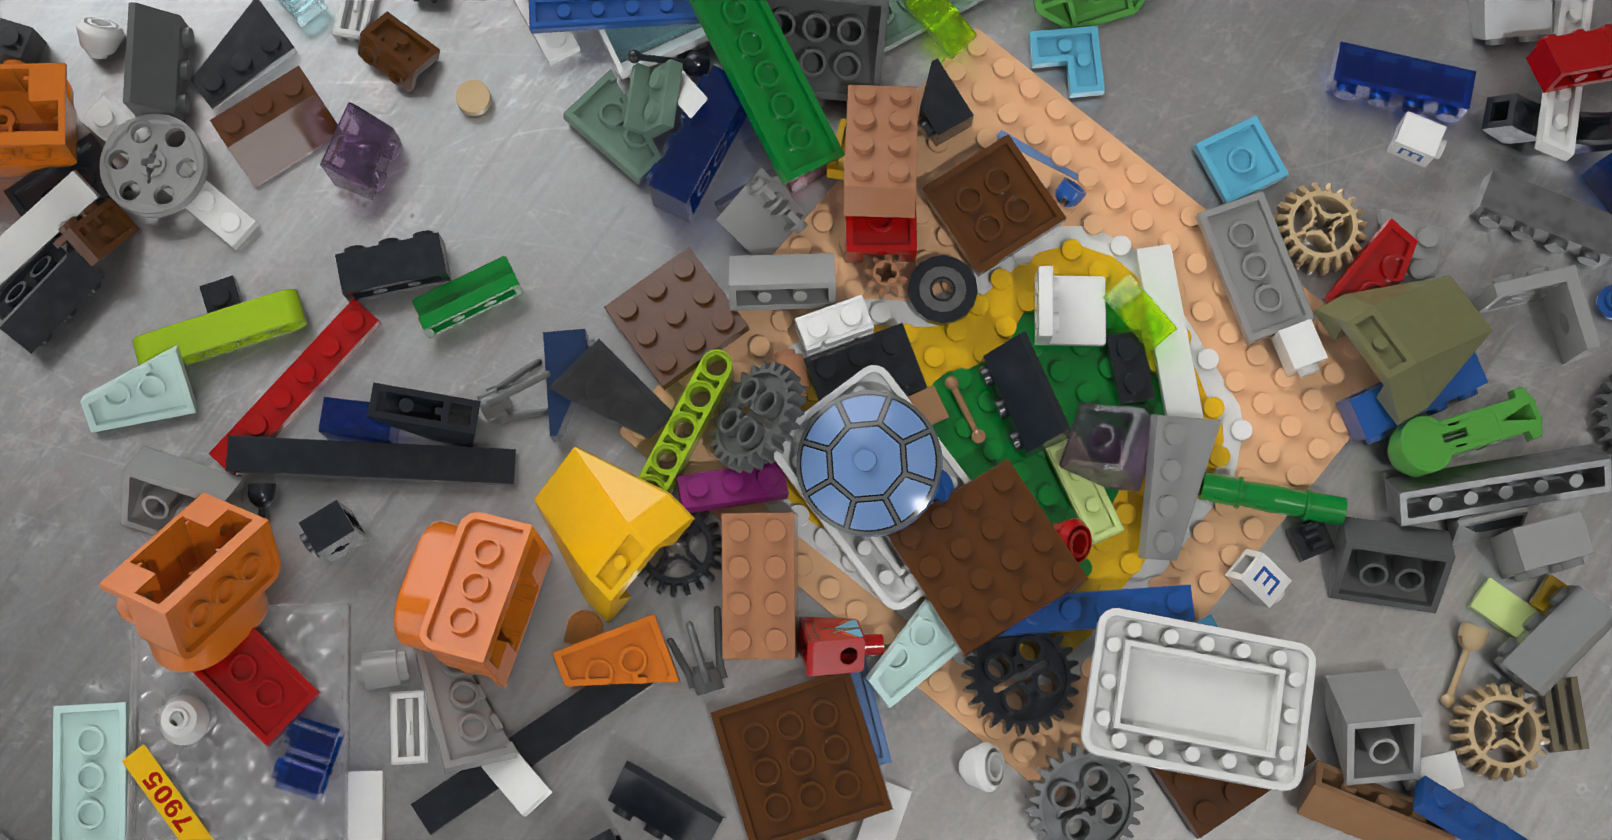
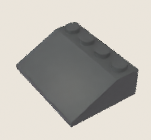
[766,0,889,101]

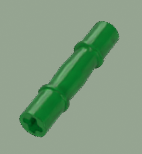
[1198,472,1347,526]

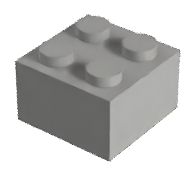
[1489,511,1595,583]

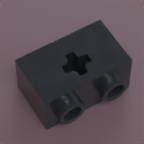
[299,500,369,562]

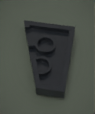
[548,339,673,439]

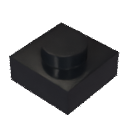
[199,275,243,313]

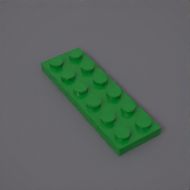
[688,0,845,185]

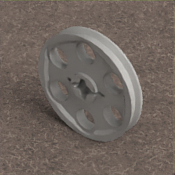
[100,113,208,218]

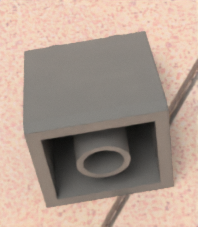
[1467,0,1553,45]
[1324,669,1422,786]

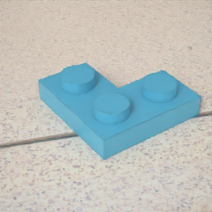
[1028,26,1105,98]

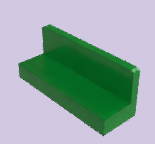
[412,256,524,338]

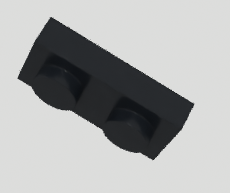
[1105,330,1155,406]

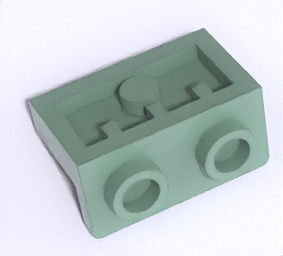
[623,59,683,138]

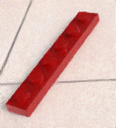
[208,298,382,476]

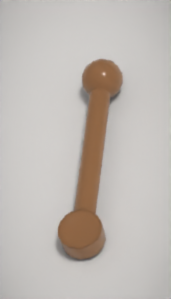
[945,376,986,444]

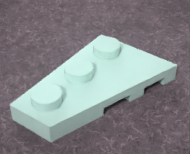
[80,345,198,433]

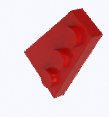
[1322,218,1418,304]

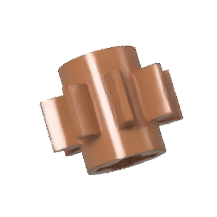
[864,255,907,300]

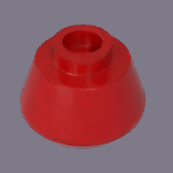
[1053,518,1092,564]

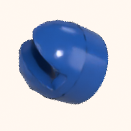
[1055,177,1087,208]

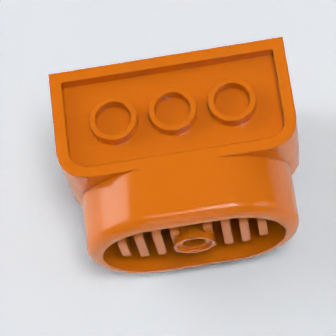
[0,60,78,177]
[99,492,281,672]
[394,512,553,688]

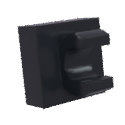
[1285,520,1335,562]

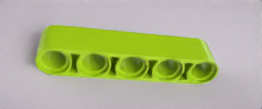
[132,289,307,366]
[639,349,734,494]

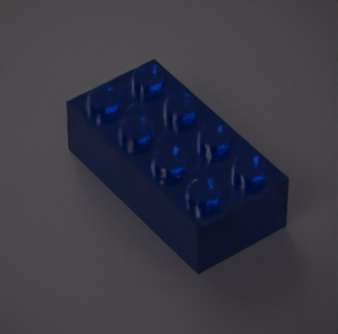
[647,65,747,223]

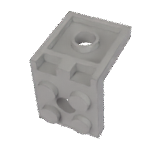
[1472,265,1601,365]

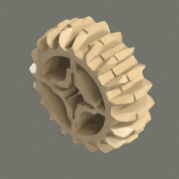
[1274,182,1367,276]
[1448,683,1551,782]

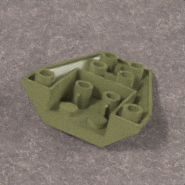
[1314,275,1493,426]

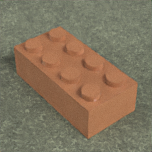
[843,85,918,218]
[721,512,799,659]

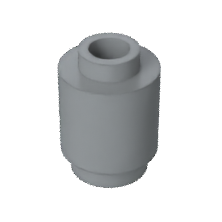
[355,649,410,690]

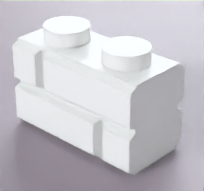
[795,295,874,357]

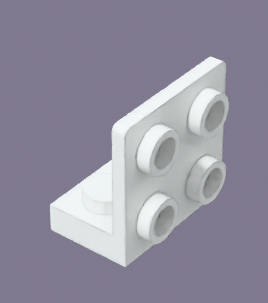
[1034,266,1106,346]

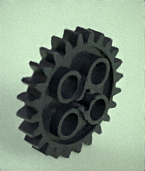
[961,633,1081,737]

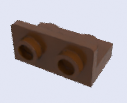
[358,11,440,92]
[53,198,140,266]

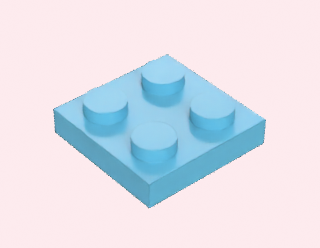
[1193,115,1289,204]

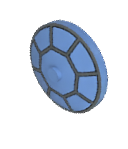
[796,390,943,537]

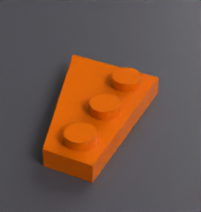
[552,613,681,687]

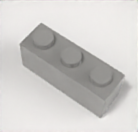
[728,253,836,311]

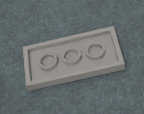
[1196,191,1315,345]

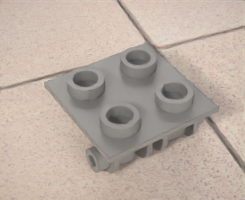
[715,168,808,255]

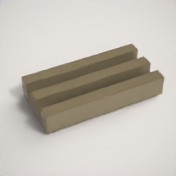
[1540,676,1590,753]

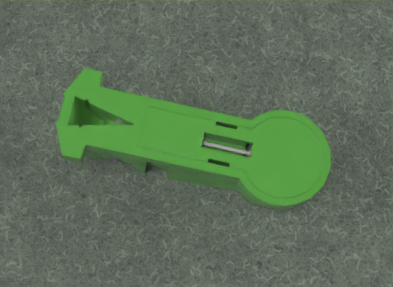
[1387,387,1543,477]

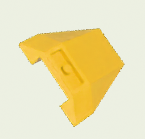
[534,447,695,623]

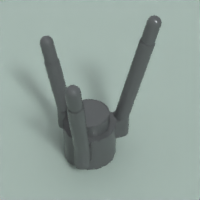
[477,359,551,425]
[667,606,728,696]

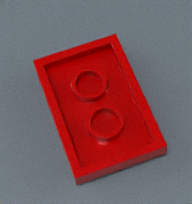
[193,627,322,747]

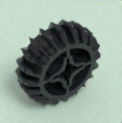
[637,501,722,598]

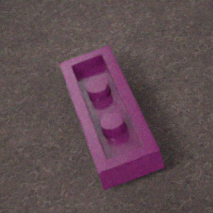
[676,462,789,513]

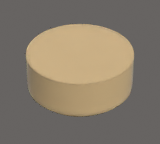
[456,80,492,116]

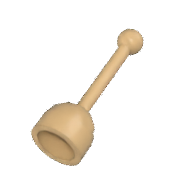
[1440,622,1490,708]

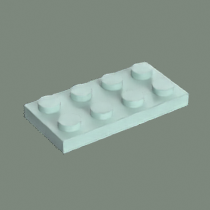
[52,702,130,840]

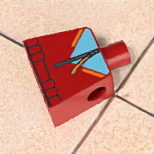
[799,617,884,676]

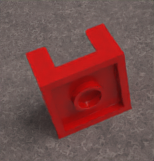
[845,202,917,263]

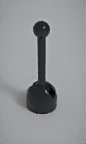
[627,50,710,78]
[247,483,277,518]

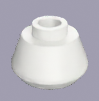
[76,17,125,59]
[159,695,210,745]
[959,742,1005,792]

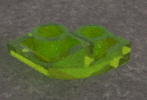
[905,0,977,59]
[1102,274,1178,352]

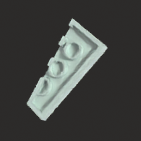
[865,599,959,708]

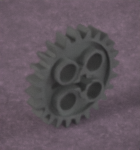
[709,361,807,473]
[1025,742,1144,840]

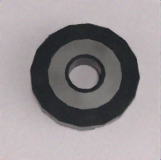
[907,255,978,326]

